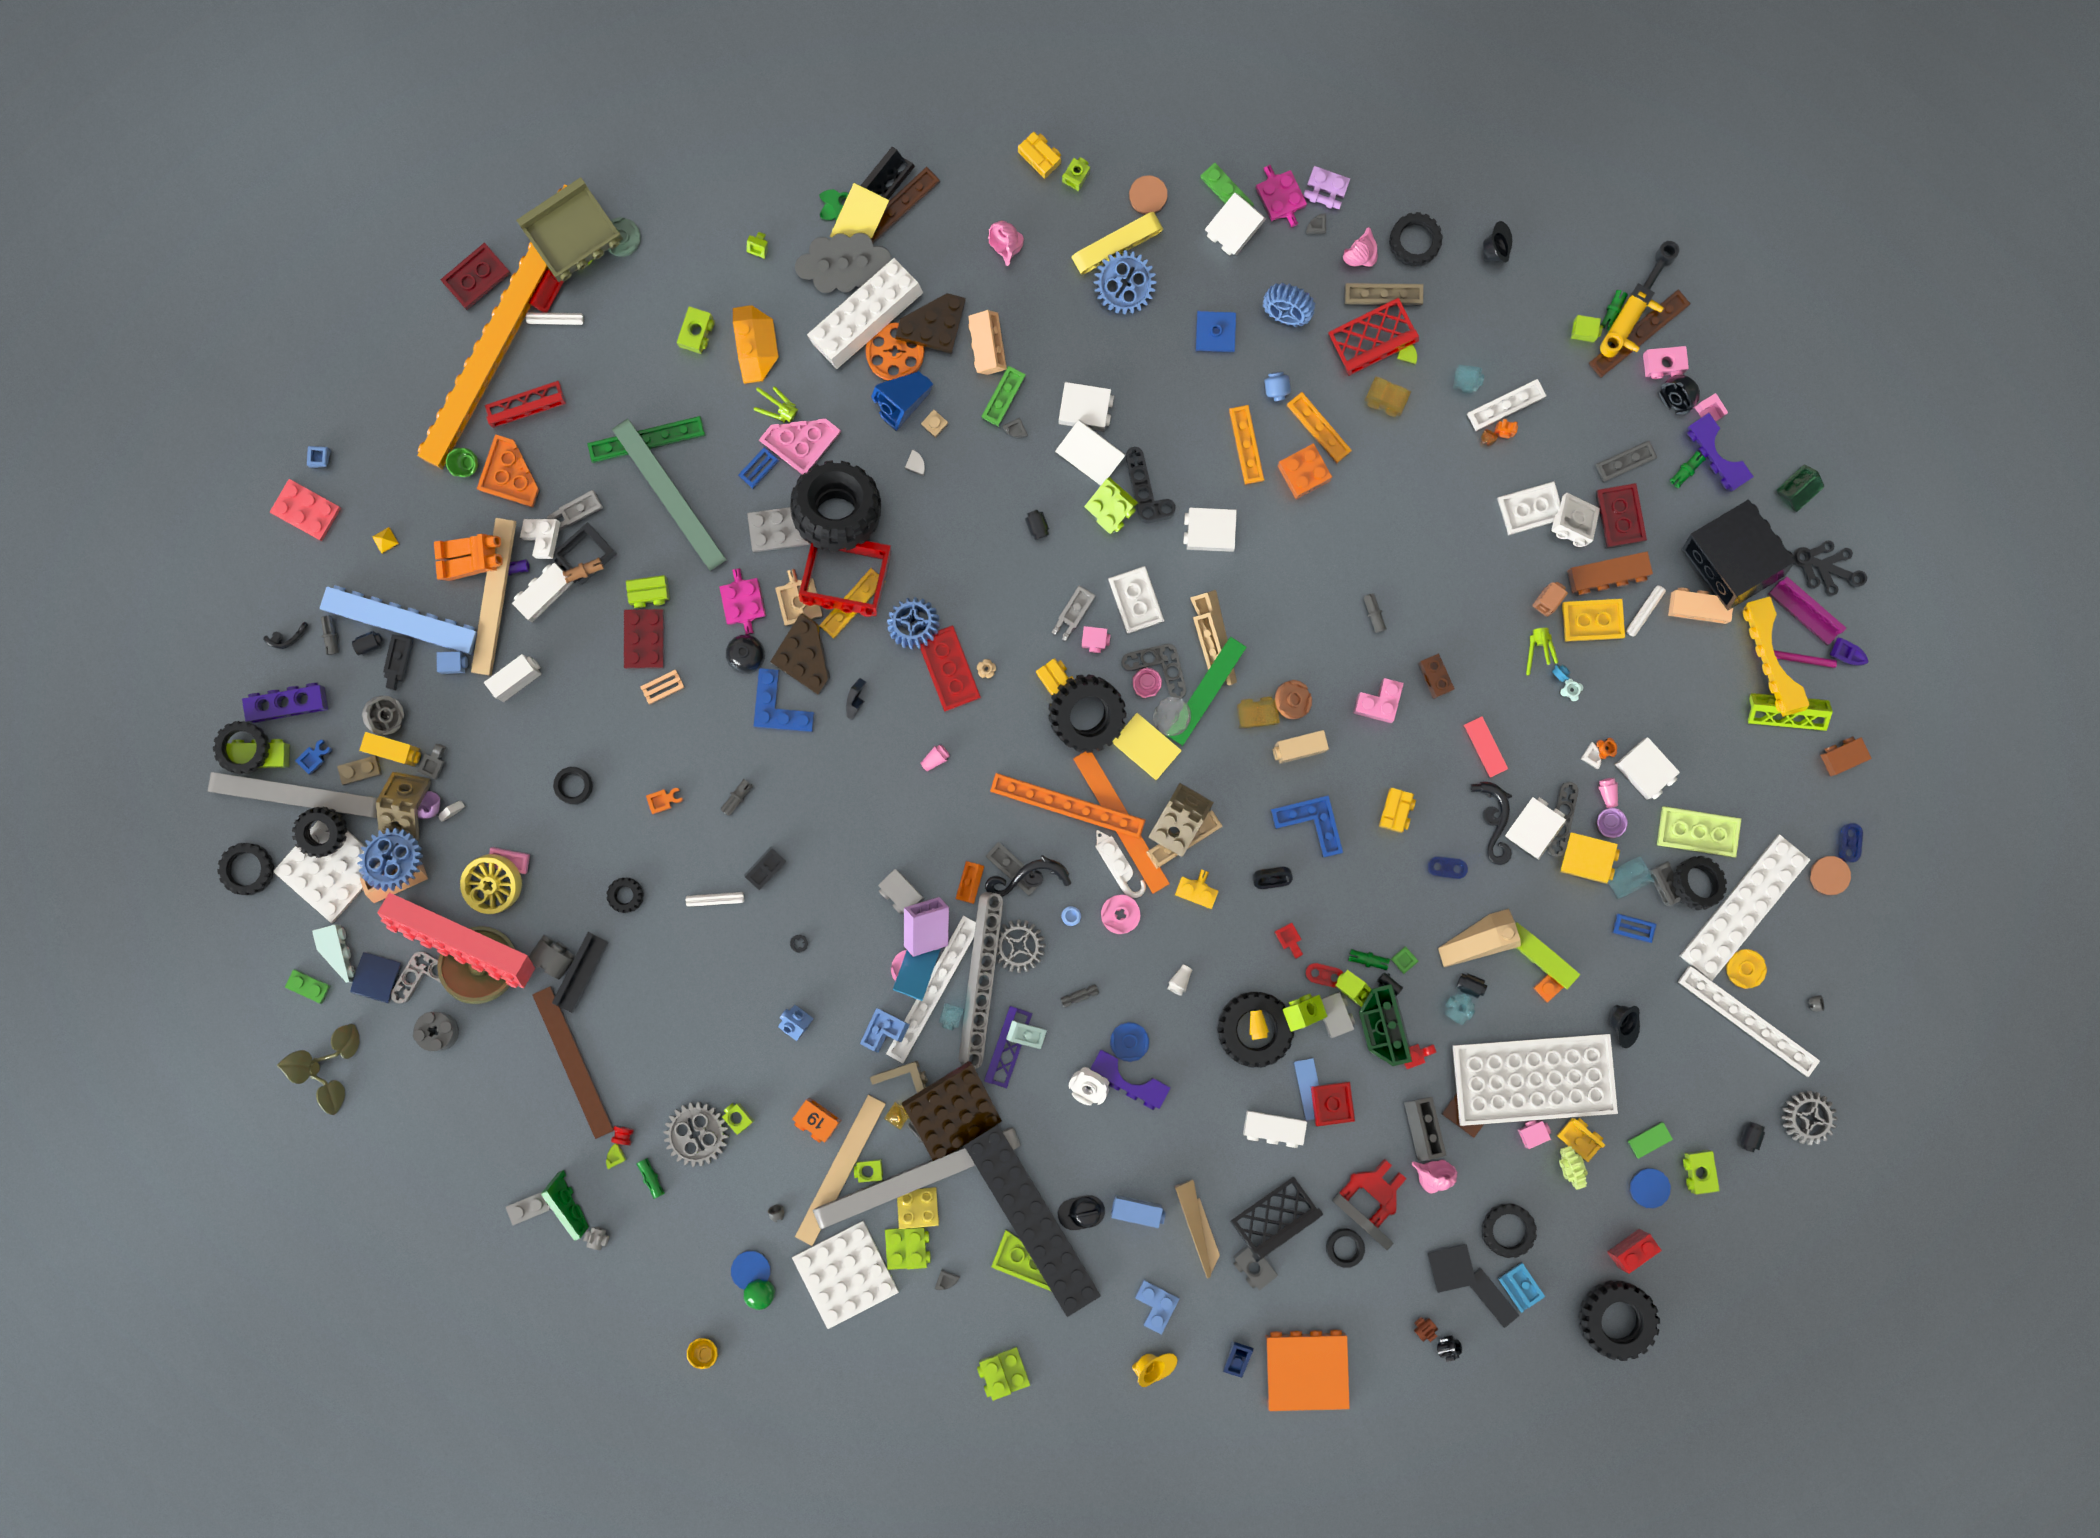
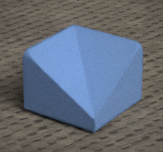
[307,446,331,468]

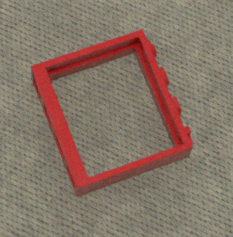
[799,541,891,617]

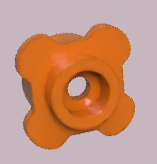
[1596,738,1617,759]

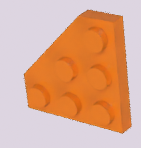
[477,434,539,508]

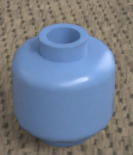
[1265,372,1291,401]

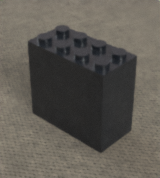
[1682,499,1796,610]

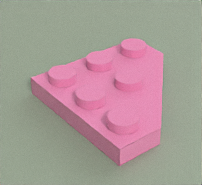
[759,418,841,474]

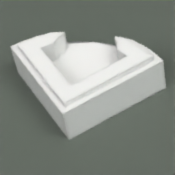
[905,450,925,476]
[1581,742,1601,769]
[438,801,465,822]

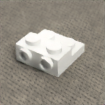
[1551,493,1600,547]

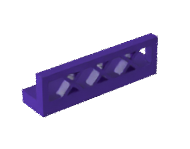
[984,1006,1033,1089]

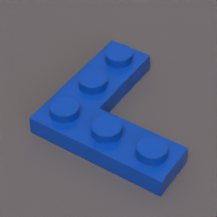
[754,668,814,732]
[1271,795,1343,858]

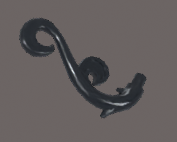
[1470,782,1512,865]
[985,855,1071,897]

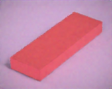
[1464,717,1508,778]

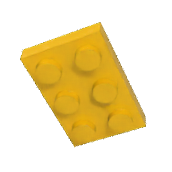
[1562,599,1625,642]

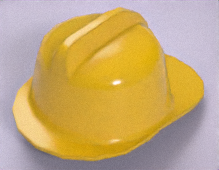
[1132,1353,1178,1387]

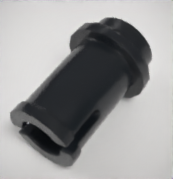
[1377,972,1403,996]

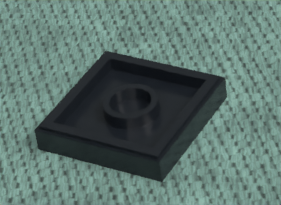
[1428,1244,1477,1293]

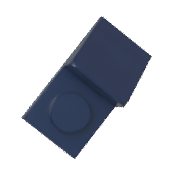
[1223,1341,1254,1378]

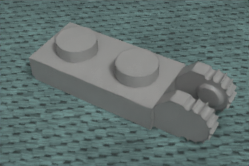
[547,490,603,531]
[1052,585,1096,641]
[506,1192,551,1225]

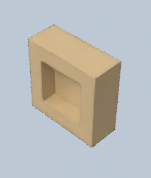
[921,410,949,438]

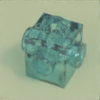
[1444,993,1475,1025]

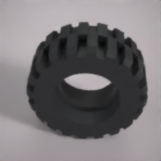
[1048,674,1127,753]
[1217,992,1294,1068]
[1578,1280,1660,1361]

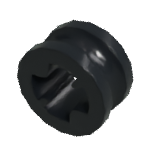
[790,935,808,953]

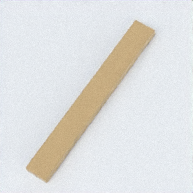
[471,518,516,676]
[795,1095,886,1246]

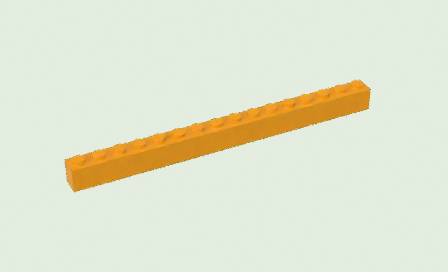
[417,184,567,470]

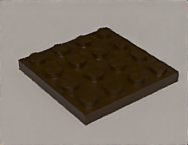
[901,1061,1002,1161]

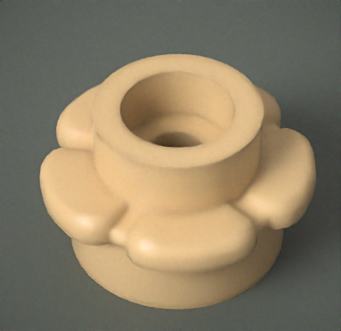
[977,659,996,678]

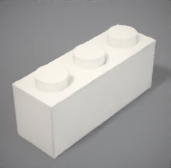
[512,563,574,622]
[1243,1110,1307,1148]

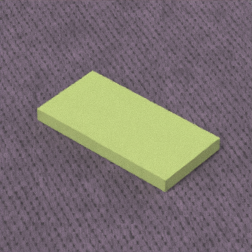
[1657,806,1742,858]

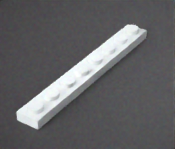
[886,916,976,1063]
[1678,966,1820,1077]

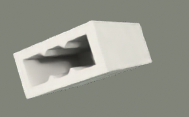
[1205,193,1267,255]
[1059,382,1114,431]
[1183,508,1236,552]
[484,654,541,702]
[1615,737,1680,800]
[1505,797,1566,860]

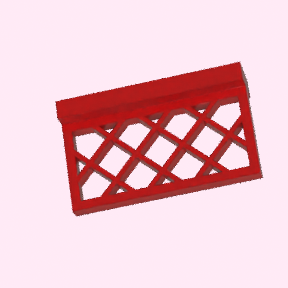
[1328,298,1419,376]

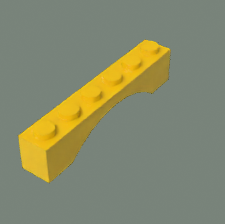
[1743,597,1809,717]

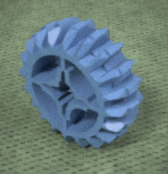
[1263,283,1316,327]
[887,597,940,650]

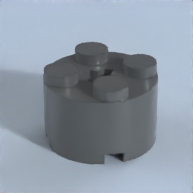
[529,934,576,979]
[413,1011,459,1051]

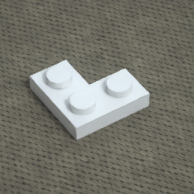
[520,519,560,559]

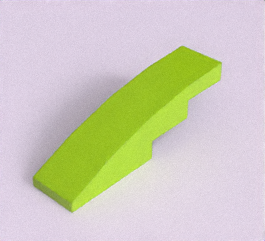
[1515,922,1580,989]

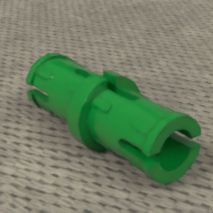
[1600,290,1628,330]
[1670,451,1706,488]
[1348,949,1390,971]
[636,1158,665,1199]

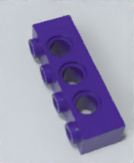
[242,683,328,723]

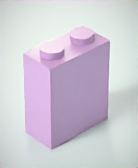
[904,897,949,956]

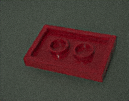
[440,242,511,310]
[1596,483,1647,548]
[624,609,664,669]

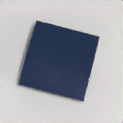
[350,952,402,1004]

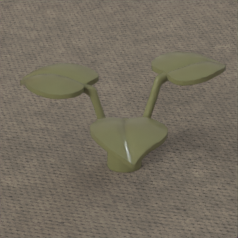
[277,1023,359,1115]

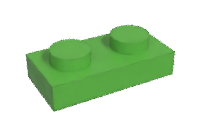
[285,969,330,1004]

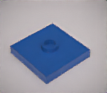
[1196,311,1236,352]

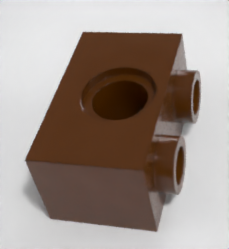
[1418,653,1455,699]

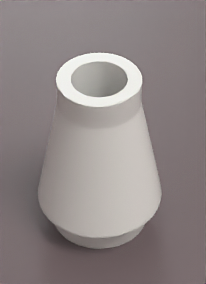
[1168,965,1193,996]

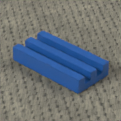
[738,447,779,489]
[1612,914,1657,943]

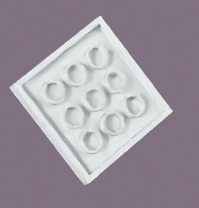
[273,821,380,923]
[792,1220,899,1329]

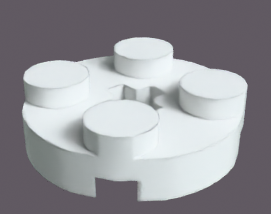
[1069,1067,1109,1105]

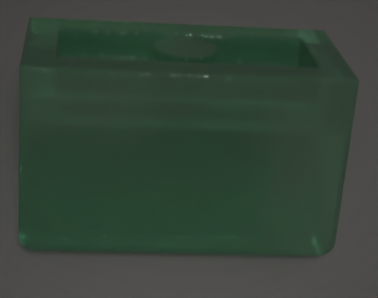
[1777,464,1824,512]

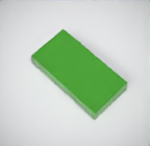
[1628,1122,1673,1159]

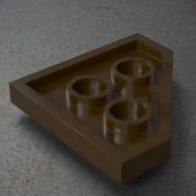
[895,293,966,353]
[770,613,830,695]

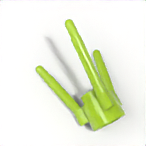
[753,387,798,423]
[1526,628,1558,675]

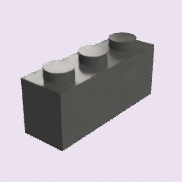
[1404,1097,1447,1161]

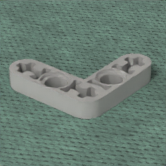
[391,952,441,1004]

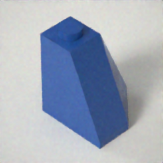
[871,372,933,431]

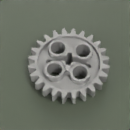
[664,1102,729,1167]

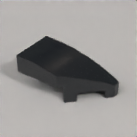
[846,678,866,720]

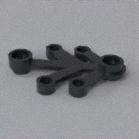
[1793,540,1867,596]

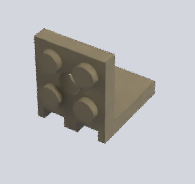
[376,772,431,841]
[1148,783,1214,857]
[870,1060,928,1093]

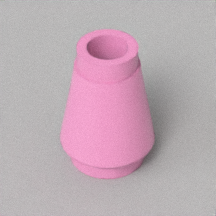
[920,744,950,772]
[1598,778,1618,808]

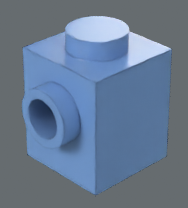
[437,652,468,674]

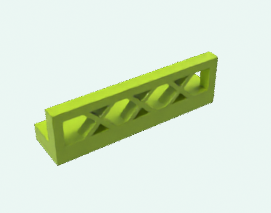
[1748,693,1833,731]

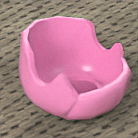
[1132,668,1162,698]

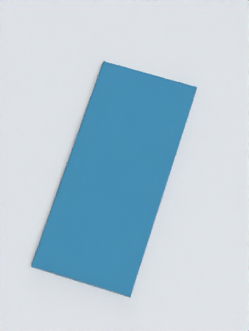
[893,948,941,1001]

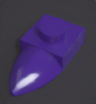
[1830,637,1869,665]

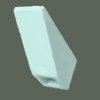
[312,924,355,983]

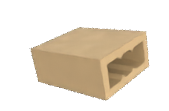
[1272,730,1329,764]

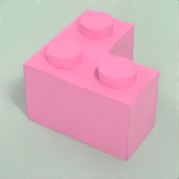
[1353,678,1404,723]

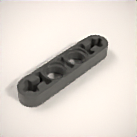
[1547,782,1579,857]

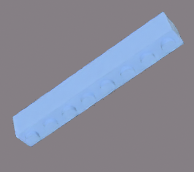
[320,585,477,656]

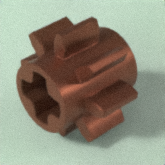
[1414,1317,1438,1343]

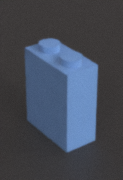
[1111,1195,1166,1228]

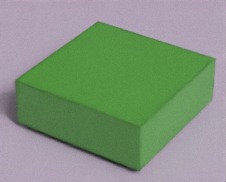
[1390,946,1419,974]

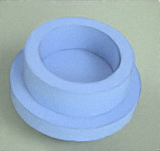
[1061,906,1081,926]

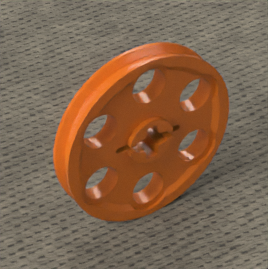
[866,323,924,381]

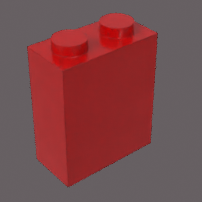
[1607,1229,1662,1274]

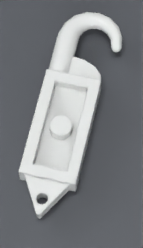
[1095,830,1146,898]

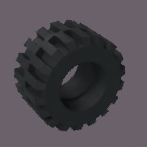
[292,807,347,858]

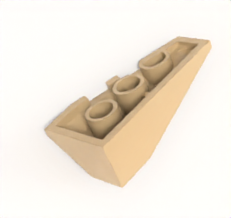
[1438,909,1521,967]

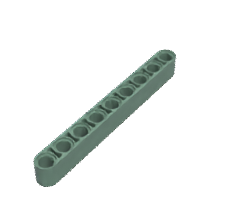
[612,418,726,571]

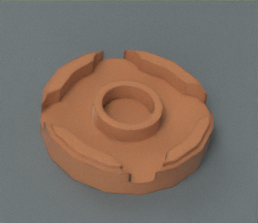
[1129,175,1168,215]
[1275,680,1312,720]
[1810,856,1851,895]

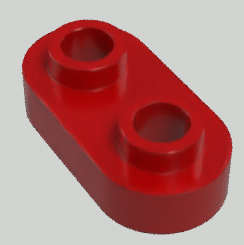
[1305,963,1343,988]

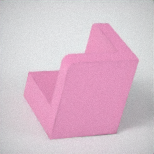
[1695,393,1728,422]

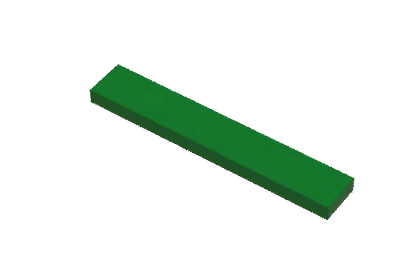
[587,416,706,463]
[1167,636,1247,746]

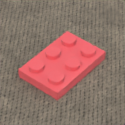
[270,479,341,541]

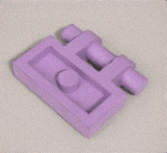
[1303,166,1350,209]

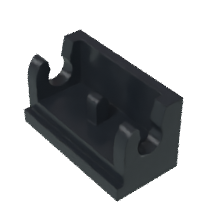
[744,847,786,890]

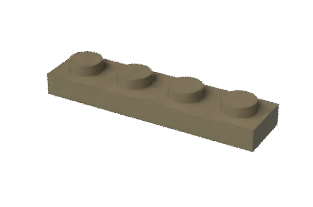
[1345,283,1423,305]

